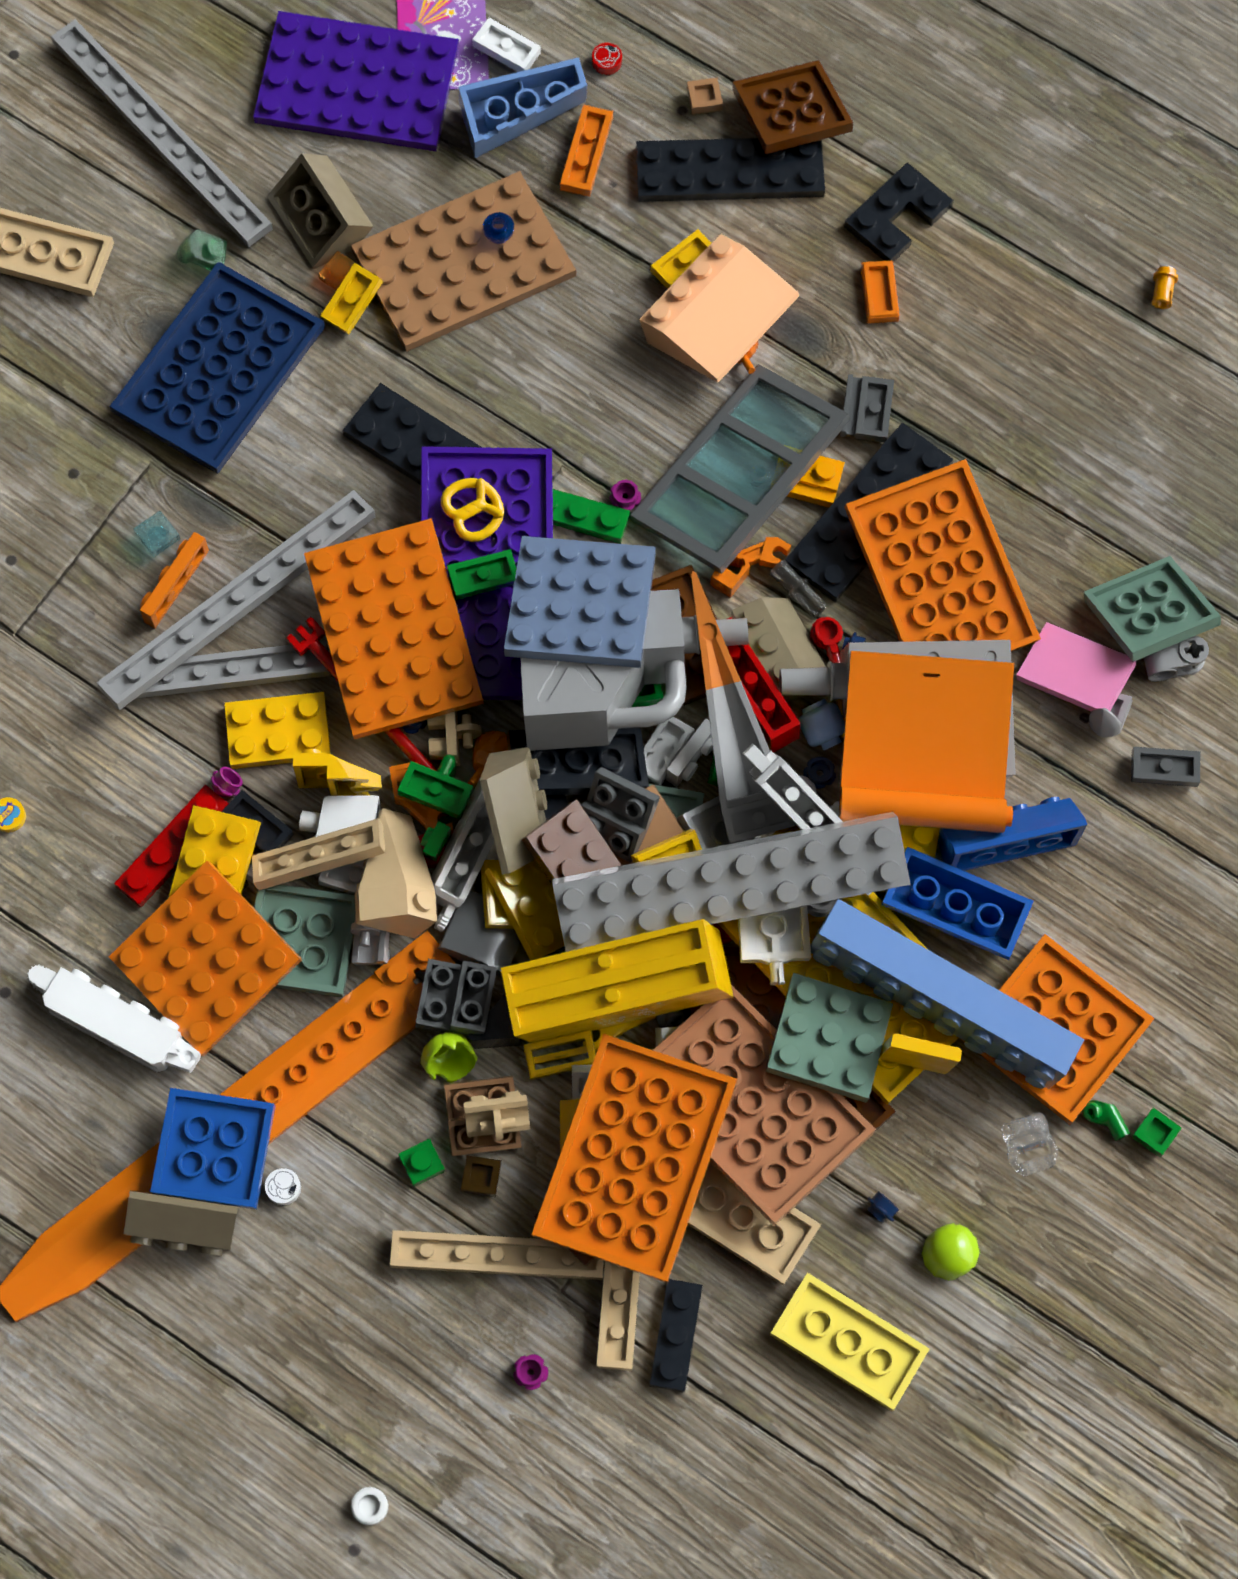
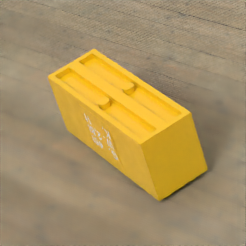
[501,919,734,1043]

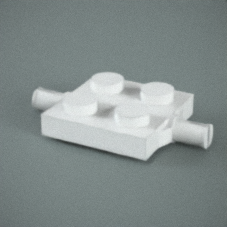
[738,905,811,985]

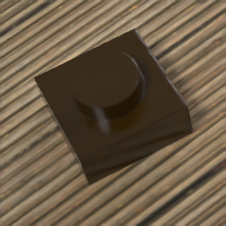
[461,1155,502,1197]

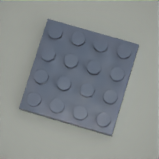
[504,536,656,668]

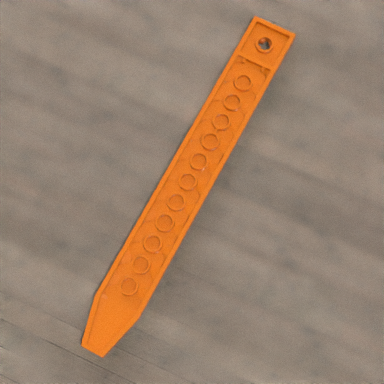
[0,930,456,1322]

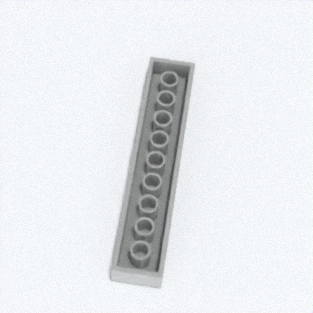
[552,812,911,952]

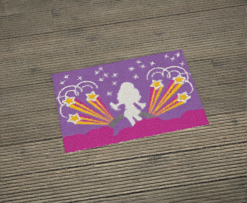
[397,0,489,89]

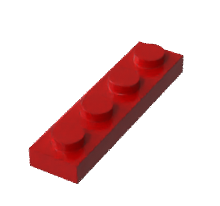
[114,784,229,908]

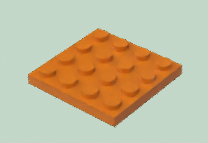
[109,861,303,1056]
[961,934,1155,1125]

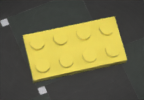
[770,1273,930,1412]

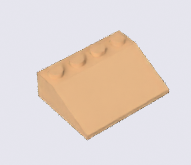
[639,234,799,383]

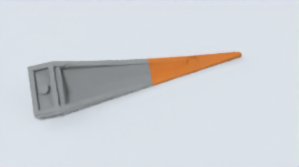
[691,571,796,843]

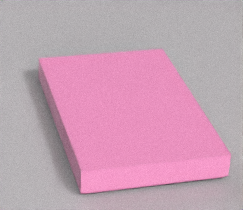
[1016,622,1136,712]

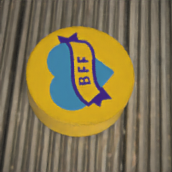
[0,797,26,833]

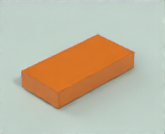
[861,260,900,324]

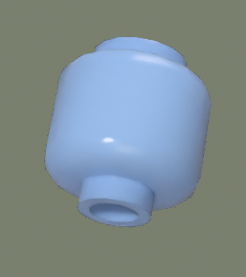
[799,699,845,750]

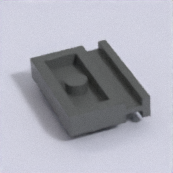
[840,374,894,443]

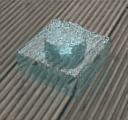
[133,511,180,557]

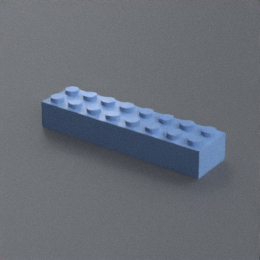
[810,899,1085,1089]

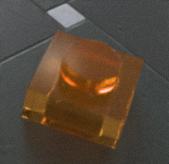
[319,251,362,291]

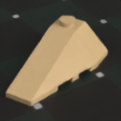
[355,808,437,938]

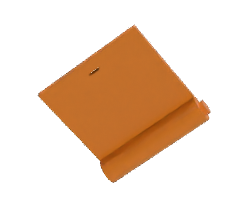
[839,651,1014,833]

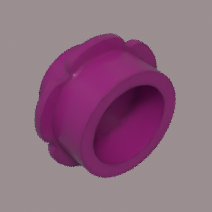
[609,480,641,510]
[210,767,243,798]
[513,1354,549,1390]

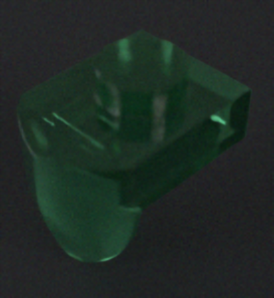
[176,229,227,271]

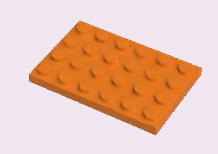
[844,459,1041,652]
[304,518,484,740]
[532,1034,737,1283]

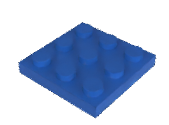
[150,1088,276,1210]

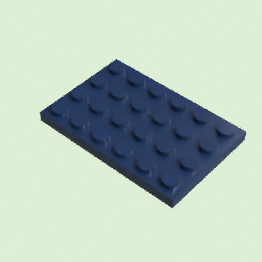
[110,261,325,474]

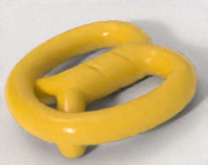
[440,478,504,542]

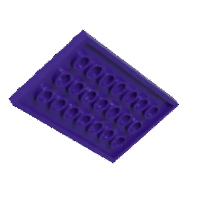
[421,446,553,700]

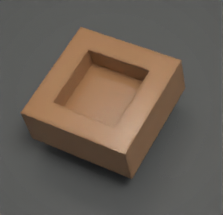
[687,78,723,115]

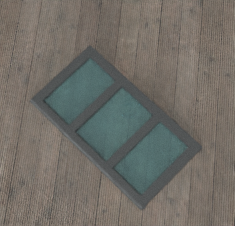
[629,364,850,574]

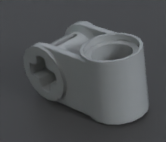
[1144,636,1209,682]

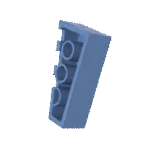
[459,57,587,158]

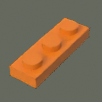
[560,105,613,197]
[140,532,209,629]

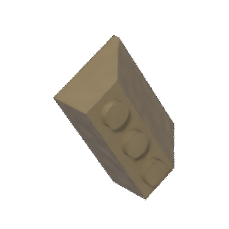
[267,153,374,268]
[731,597,826,702]
[480,747,547,874]
[124,1191,238,1256]

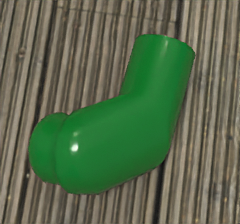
[1082,1100,1131,1141]

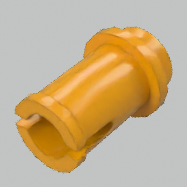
[1152,266,1178,309]

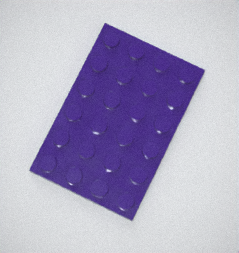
[253,11,459,152]

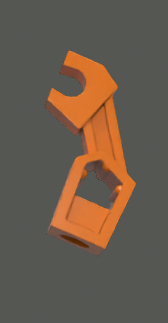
[710,537,791,598]
[389,761,454,834]

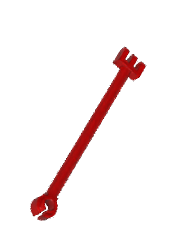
[285,616,437,771]

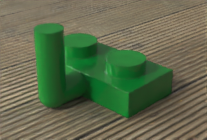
[398,754,473,820]

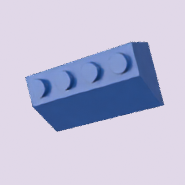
[938,797,1087,871]
[882,847,1034,960]

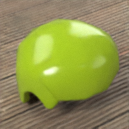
[420,1032,478,1083]
[922,1223,980,1281]

